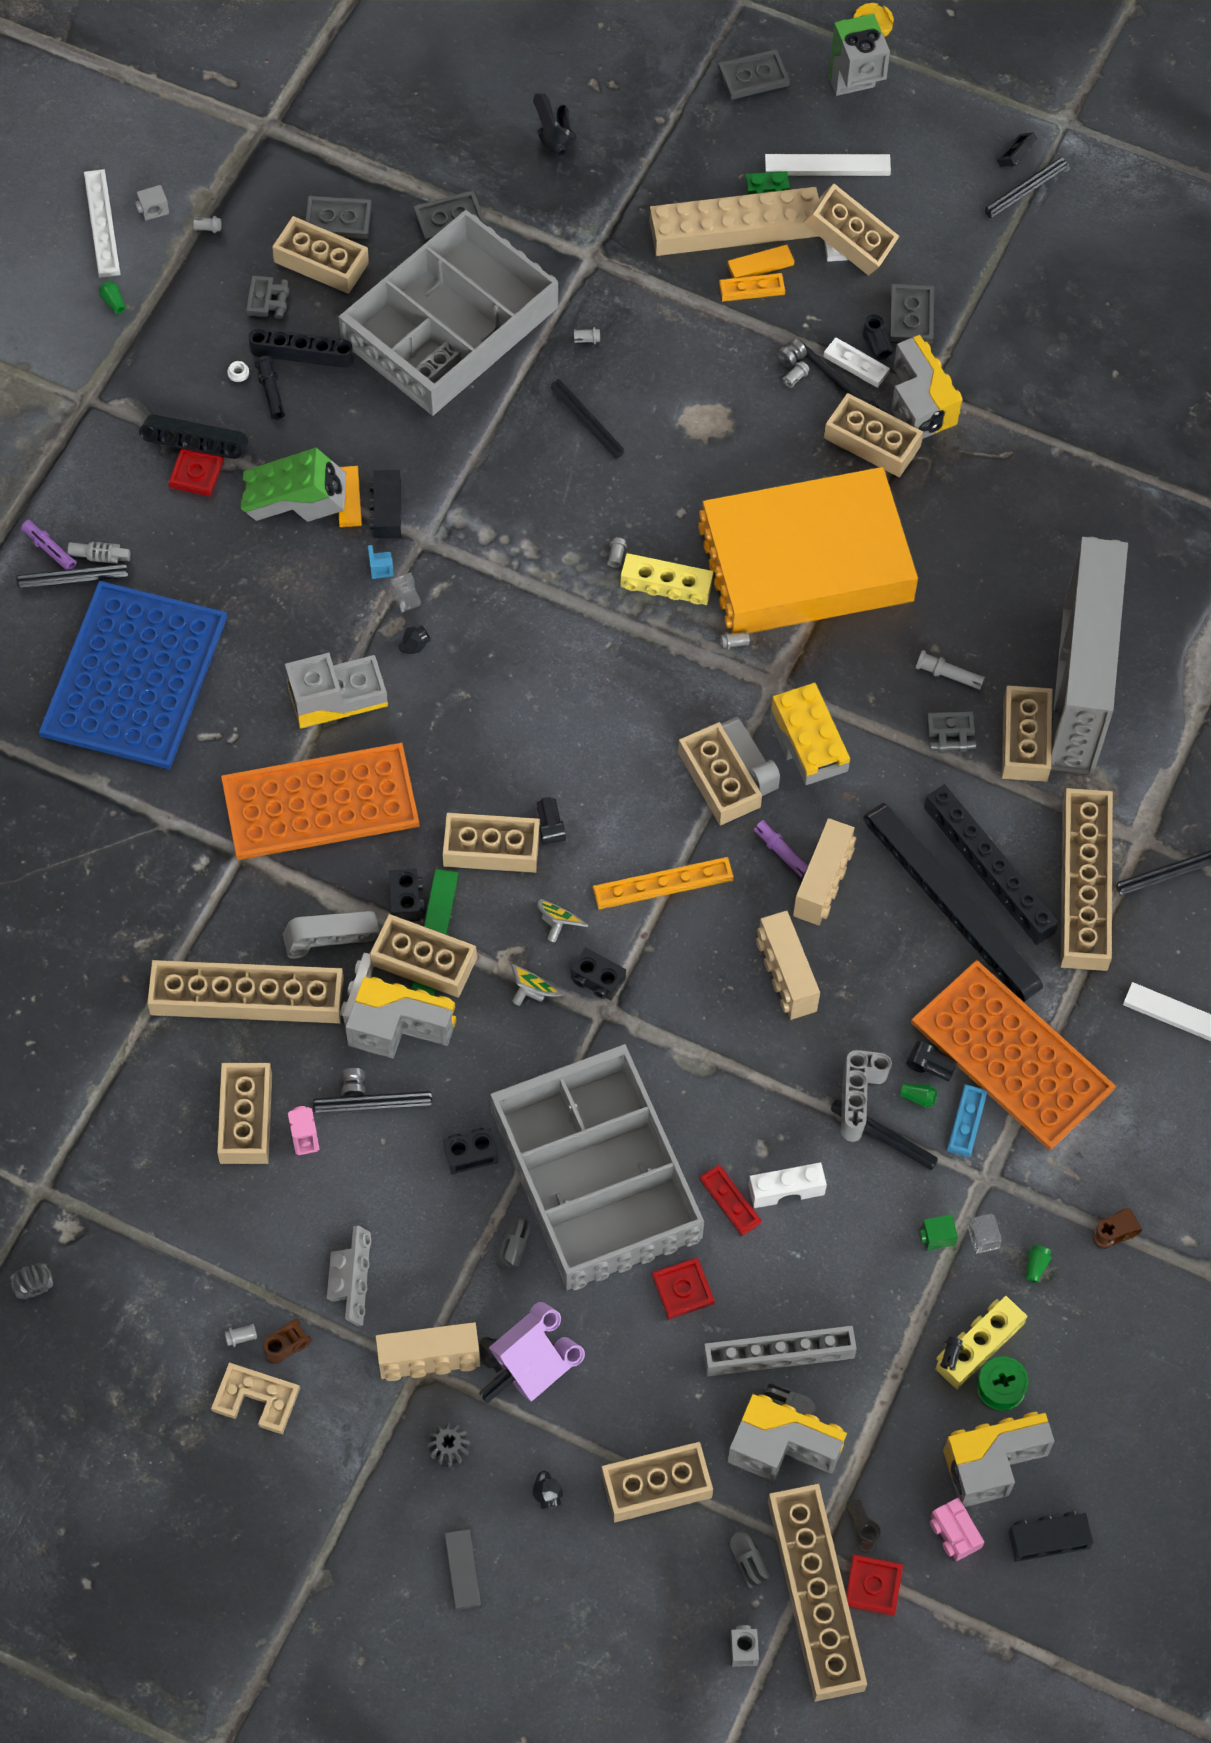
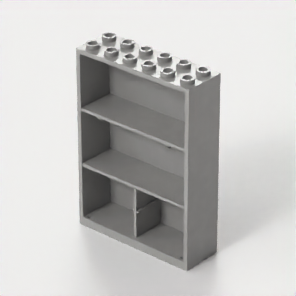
[339,210,558,416]
[1051,537,1128,777]
[490,1044,704,1291]

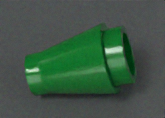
[99,281,126,314]
[900,1083,938,1108]
[1025,1245,1052,1283]

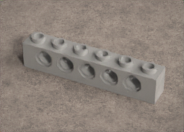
[703,1326,857,1377]

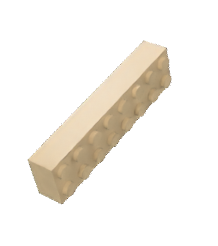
[649,187,819,256]
[1060,788,1113,971]
[147,960,344,1023]
[768,1484,867,1702]

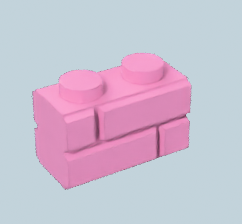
[288,1106,319,1155]
[930,1498,984,1561]

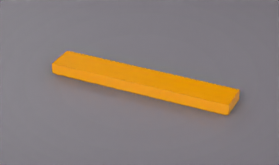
[593,857,734,910]

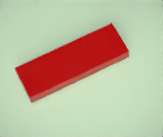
[699,1164,762,1237]

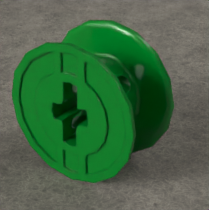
[976,1356,1029,1412]

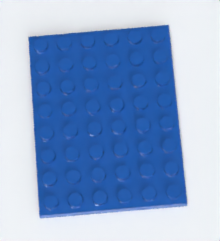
[39,581,228,769]

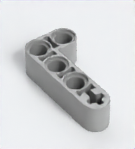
[721,717,780,796]
[282,911,380,959]
[841,1050,892,1142]

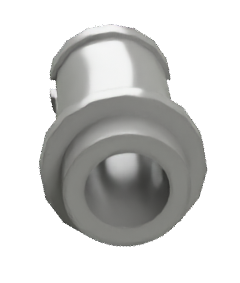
[193,216,221,233]
[574,327,600,344]
[782,361,809,388]
[607,538,627,568]
[720,631,749,650]
[224,1324,257,1347]

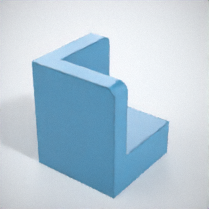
[368,545,394,579]

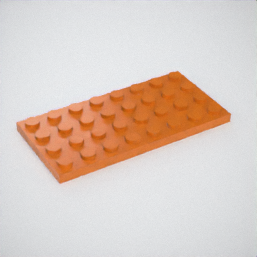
[221,743,420,860]
[911,960,1116,1151]

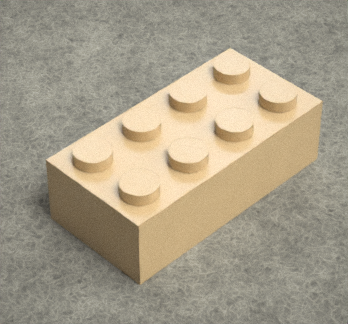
[803,184,899,276]
[272,216,369,294]
[824,393,923,478]
[1002,686,1052,782]
[678,722,762,826]
[443,813,540,873]
[793,818,857,926]
[756,911,820,1020]
[370,914,477,998]
[217,1063,272,1164]
[376,1322,480,1381]
[601,1442,713,1523]

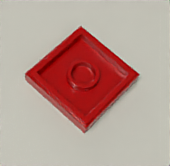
[168,449,224,497]
[651,1257,715,1320]
[846,1554,903,1616]

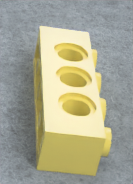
[620,553,714,605]
[935,1296,1028,1390]

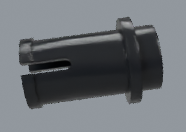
[940,1337,964,1371]

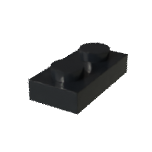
[997,132,1038,167]

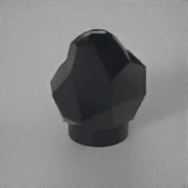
[398,625,431,654]
[479,1337,503,1373]
[532,1471,563,1509]

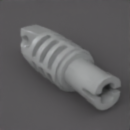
[68,541,131,564]

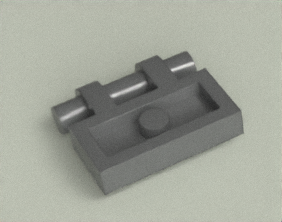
[246,276,289,319]
[927,712,976,753]

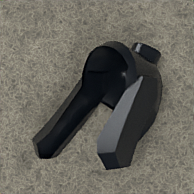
[533,93,577,157]

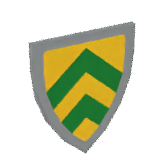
[537,899,588,942]
[511,964,563,1006]

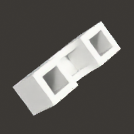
[748,1162,827,1208]

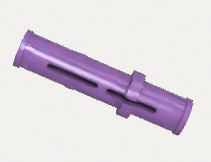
[21,520,77,570]
[753,820,808,879]

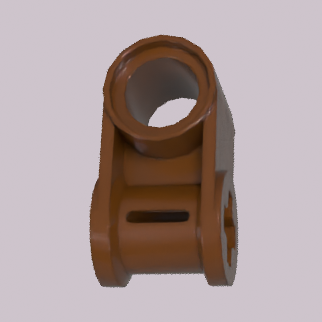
[1093,1208,1142,1248]
[264,1319,312,1364]

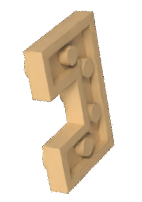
[211,1363,300,1435]

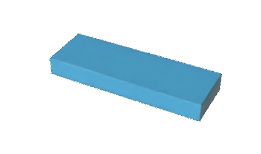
[947,1084,987,1158]

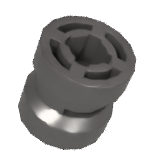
[777,338,807,368]
[341,1068,365,1097]

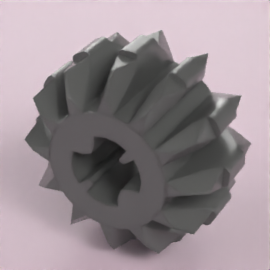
[10,1263,53,1300]
[427,1422,470,1467]

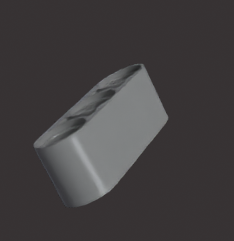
[416,341,461,384]

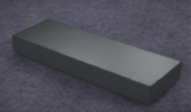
[445,1529,481,1610]

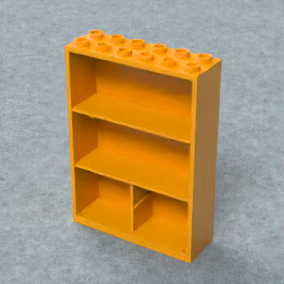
[698,467,918,634]

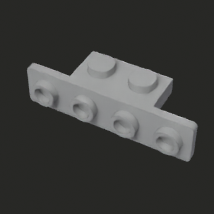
[327,1225,371,1326]

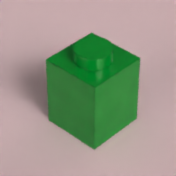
[919,1215,958,1251]

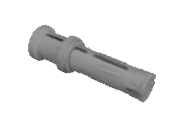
[915,650,985,690]

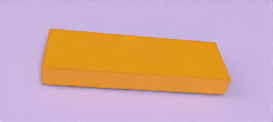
[727,245,794,278]
[719,273,785,302]
[339,466,362,527]

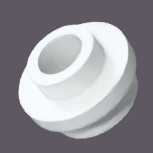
[227,361,249,382]

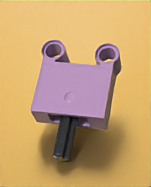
[479,1302,585,1403]

